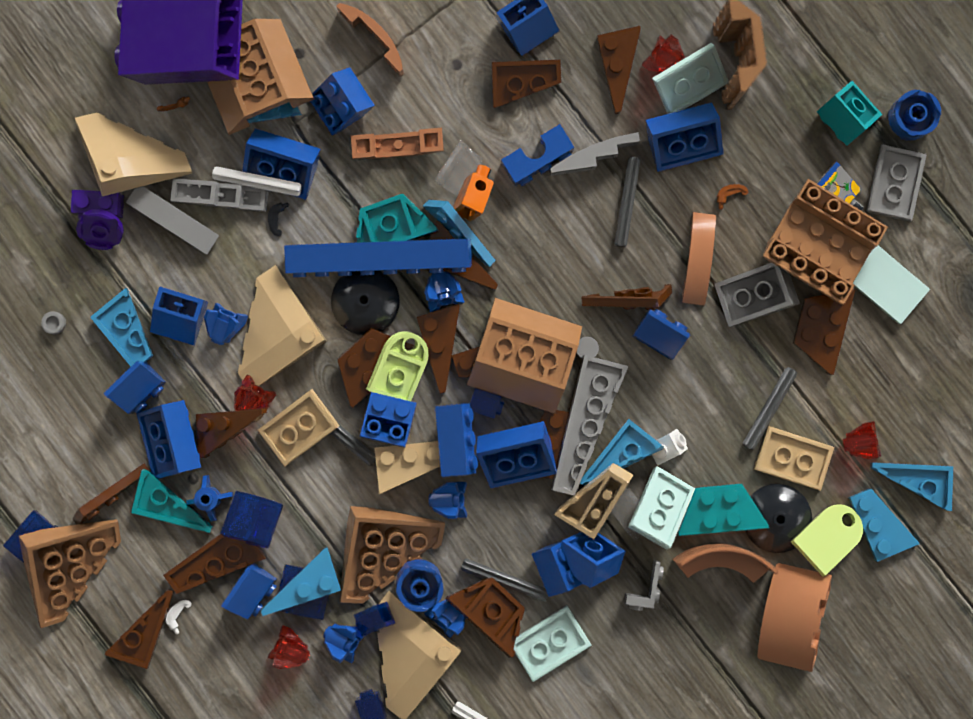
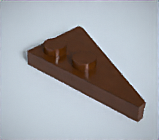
[597,26,641,114]
[429,221,498,290]
[581,284,672,310]
[417,304,460,394]

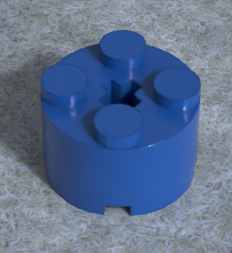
[888,90,941,140]
[396,559,443,612]

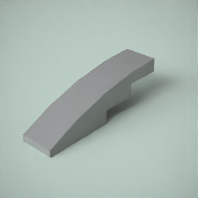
[550,132,640,176]
[170,178,269,212]
[126,186,219,254]

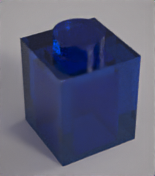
[470,388,504,419]
[354,602,395,636]
[355,689,387,719]

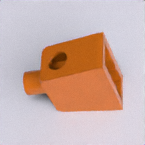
[453,165,494,222]

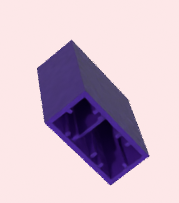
[114,0,243,85]

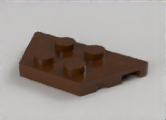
[793,289,855,375]
[337,328,414,408]
[445,577,525,658]

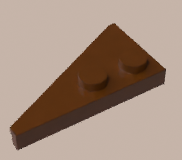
[196,408,267,458]
[72,463,150,525]
[105,589,174,669]

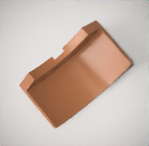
[672,543,778,583]
[757,563,832,672]

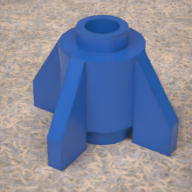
[424,270,465,312]
[204,303,248,345]
[186,475,234,521]
[428,482,467,519]
[424,600,466,638]
[323,624,367,663]

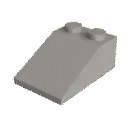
[714,263,800,327]

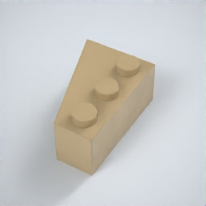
[375,441,440,494]
[554,463,633,539]

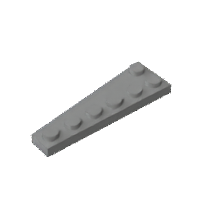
[551,355,628,496]

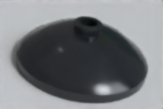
[331,270,400,335]
[745,484,812,553]

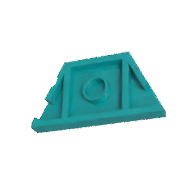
[356,193,439,242]
[679,484,769,536]

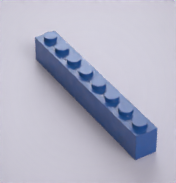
[284,238,472,277]

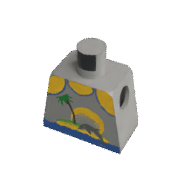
[816,161,863,210]

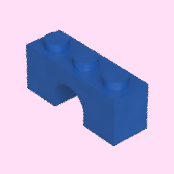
[501,124,574,186]

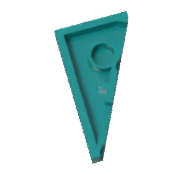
[131,469,213,533]

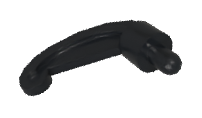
[268,202,289,236]

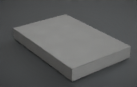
[866,144,927,222]

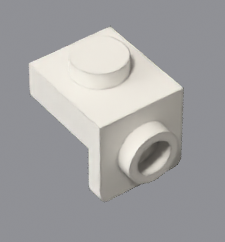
[652,429,688,466]

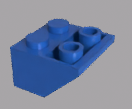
[496,0,560,57]
[310,67,375,136]
[150,286,208,346]
[632,309,691,360]
[360,392,416,448]
[532,537,582,597]

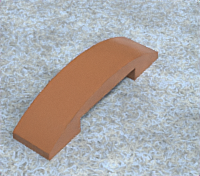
[336,3,404,77]
[351,128,444,159]
[682,212,716,306]

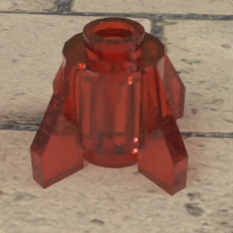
[642,34,685,72]
[234,375,276,411]
[843,421,881,460]
[267,625,310,670]

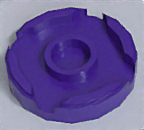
[76,209,124,250]

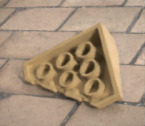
[75,113,192,196]
[238,265,327,392]
[374,591,461,719]

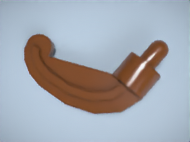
[156,97,190,112]
[717,184,748,210]

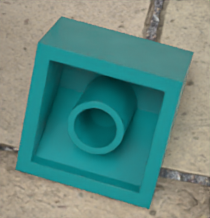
[817,81,882,146]

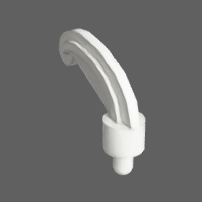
[166,600,192,635]

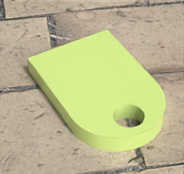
[366,331,429,401]
[791,504,863,577]

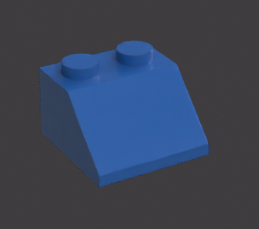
[103,361,166,414]
[561,532,626,588]
[221,563,277,619]

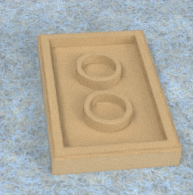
[257,389,340,467]
[754,426,834,491]

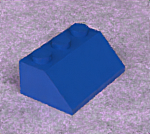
[646,102,724,172]
[242,128,320,200]
[137,400,201,479]
[435,404,478,477]
[476,421,557,488]

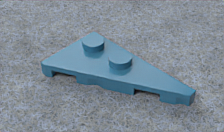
[423,200,496,267]
[580,419,664,486]
[870,462,953,511]
[261,547,341,616]

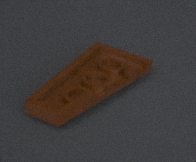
[163,521,266,594]

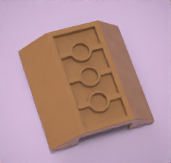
[713,0,767,110]
[207,19,314,135]
[762,179,888,305]
[467,298,582,414]

